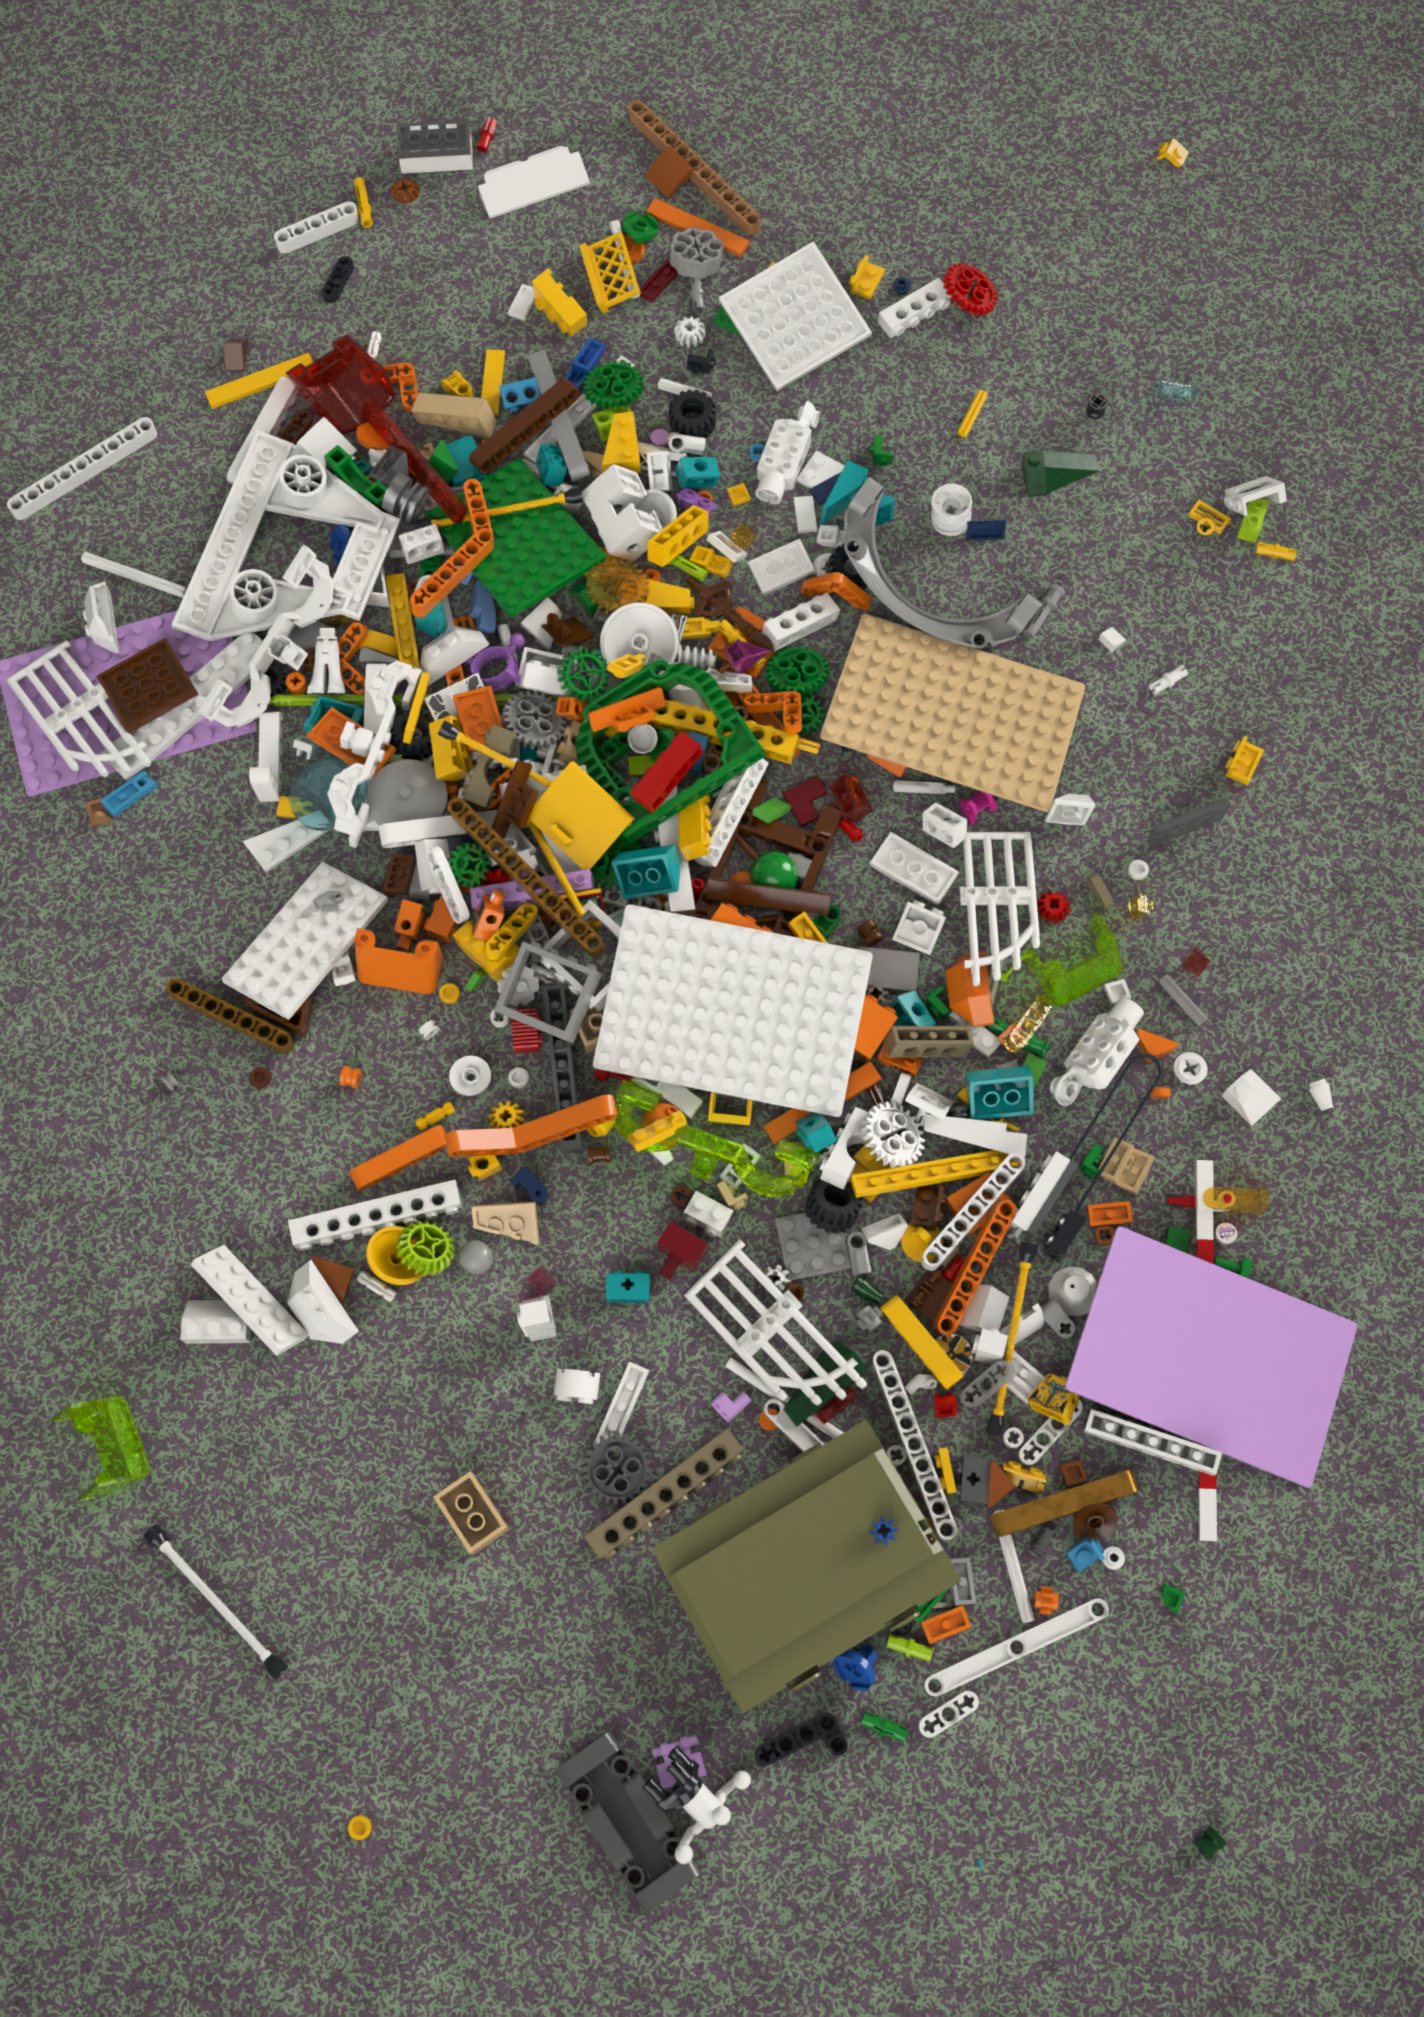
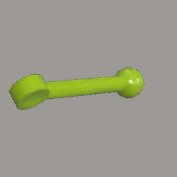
[1000,950,1030,982]

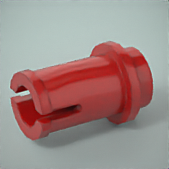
[838,818,864,843]
[691,878,704,903]
[942,1255,965,1283]

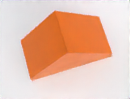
[1136,1029,1178,1063]

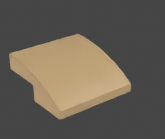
[1098,1137,1155,1195]

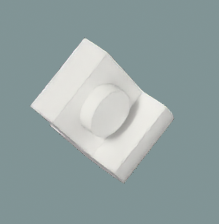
[332,950,356,986]

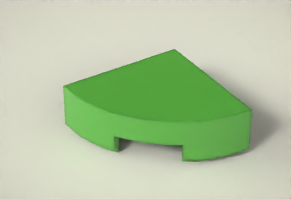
[465,970,488,992]

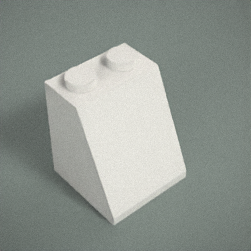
[296,417,357,468]

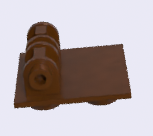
[541,613,595,647]
[904,1269,958,1324]

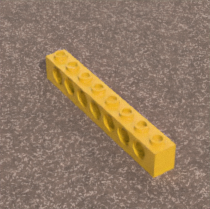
[647,700,799,764]

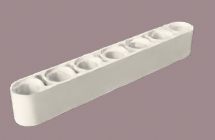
[227,376,301,484]
[378,810,516,848]
[921,1153,1025,1271]

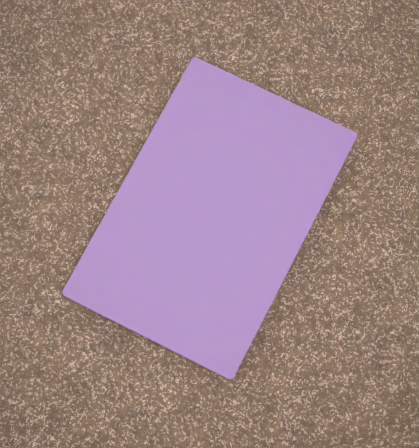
[0,610,257,797]
[1065,1227,1357,1488]

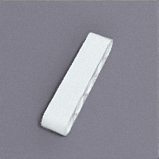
[274,202,359,253]

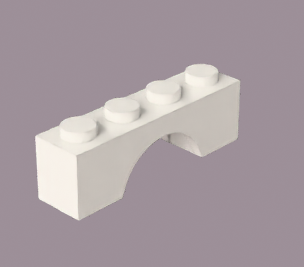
[820,1107,868,1190]

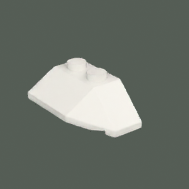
[83,582,120,654]
[419,626,489,686]
[287,1260,359,1344]

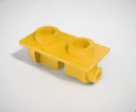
[1002,1461,1047,1493]

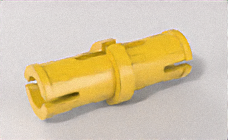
[1255,541,1297,561]

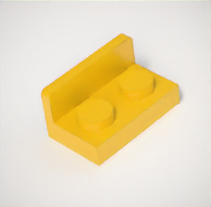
[849,255,885,300]

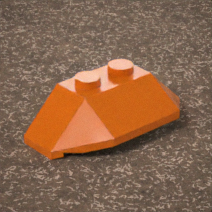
[945,950,995,1027]

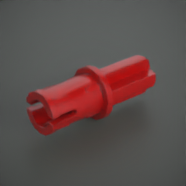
[476,117,497,152]

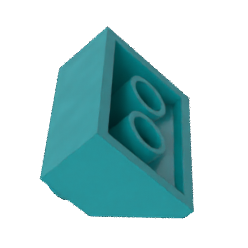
[612,844,681,899]
[965,1066,1034,1120]

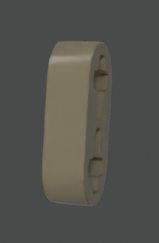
[1086,873,1114,911]

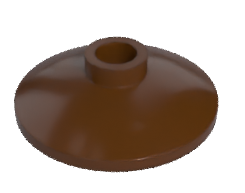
[1073,1503,1118,1539]

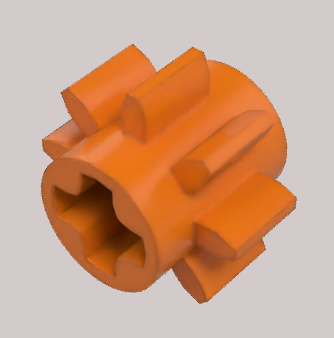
[1033,1586,1059,1615]

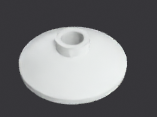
[449,1056,491,1096]

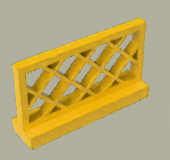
[579,232,641,313]

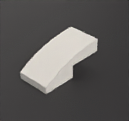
[816,525,857,548]

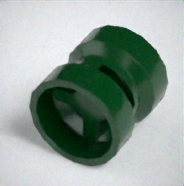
[1193,1826,1227,1861]

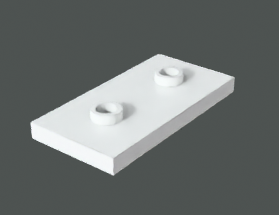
[869,832,959,906]

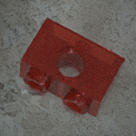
[829,775,872,822]

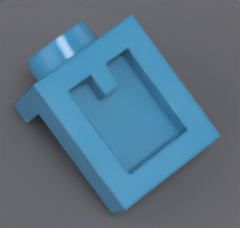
[1065,1537,1105,1572]

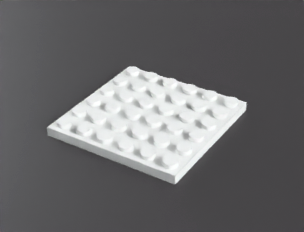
[719,241,872,391]

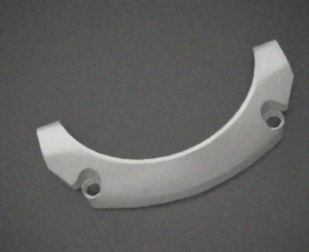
[844,477,1042,649]

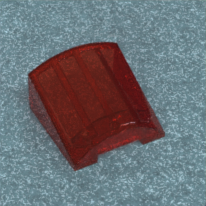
[286,334,396,434]

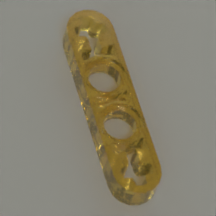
[1004,994,1053,1052]

